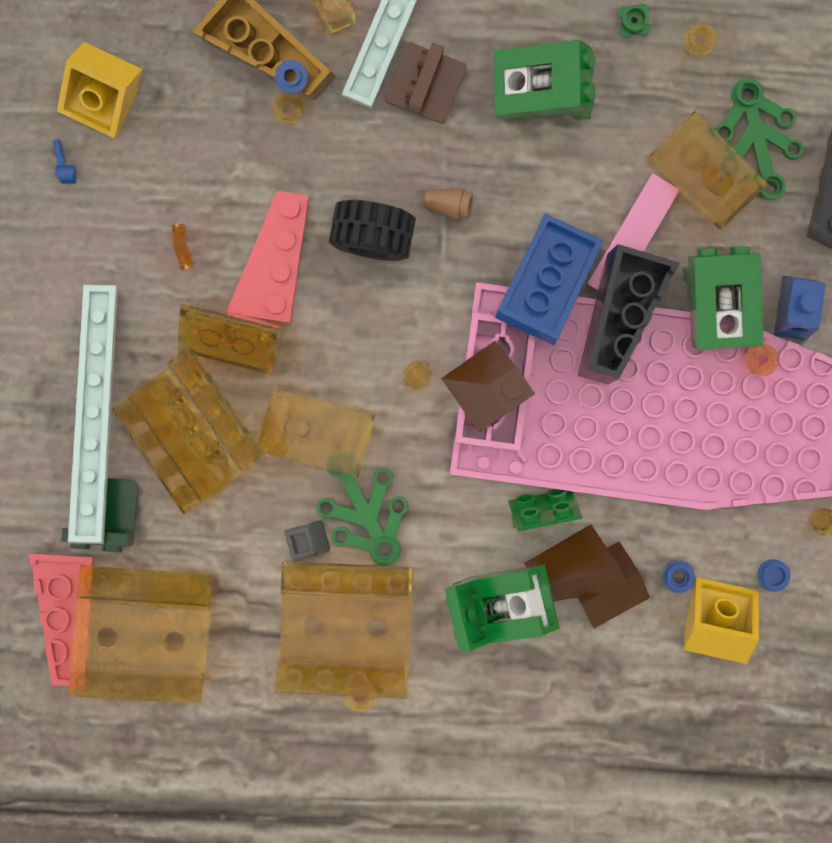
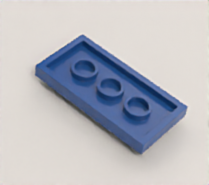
[494,213,603,346]

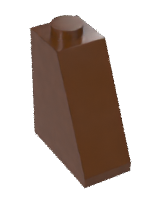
[524,524,629,602]

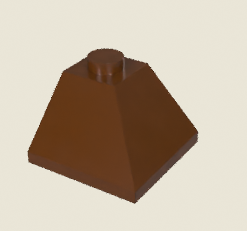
[441,341,535,432]

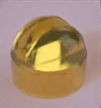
[810,508,832,536]

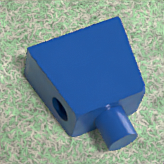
[774,275,826,340]

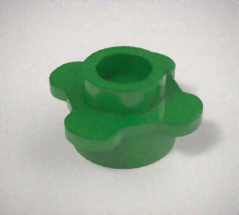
[617,3,651,38]

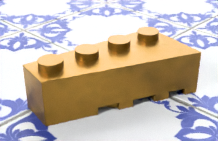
[192,0,336,100]

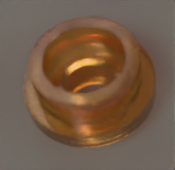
[745,344,779,376]

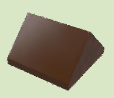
[577,541,650,628]

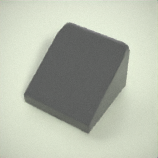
[284,520,330,561]

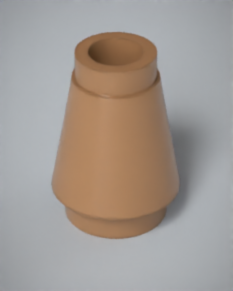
[424,189,473,221]

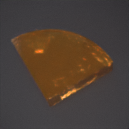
[172,223,193,270]

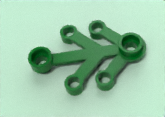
[713,78,804,201]
[316,452,408,566]

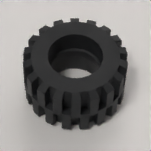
[329,199,416,261]

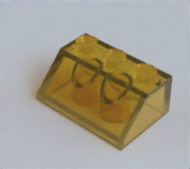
[177,302,284,375]

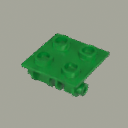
[508,489,583,532]

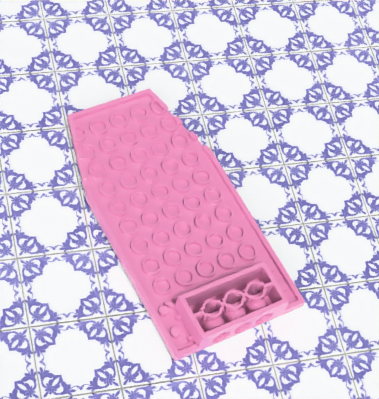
[449,282,832,510]

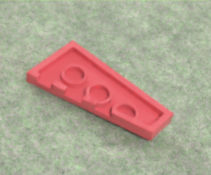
[226,191,310,324]
[28,553,95,687]

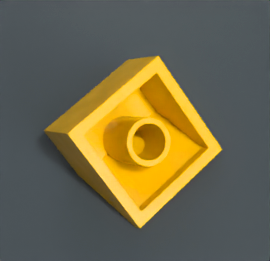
[57,42,143,139]
[684,577,759,664]

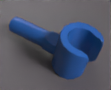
[53,139,77,184]

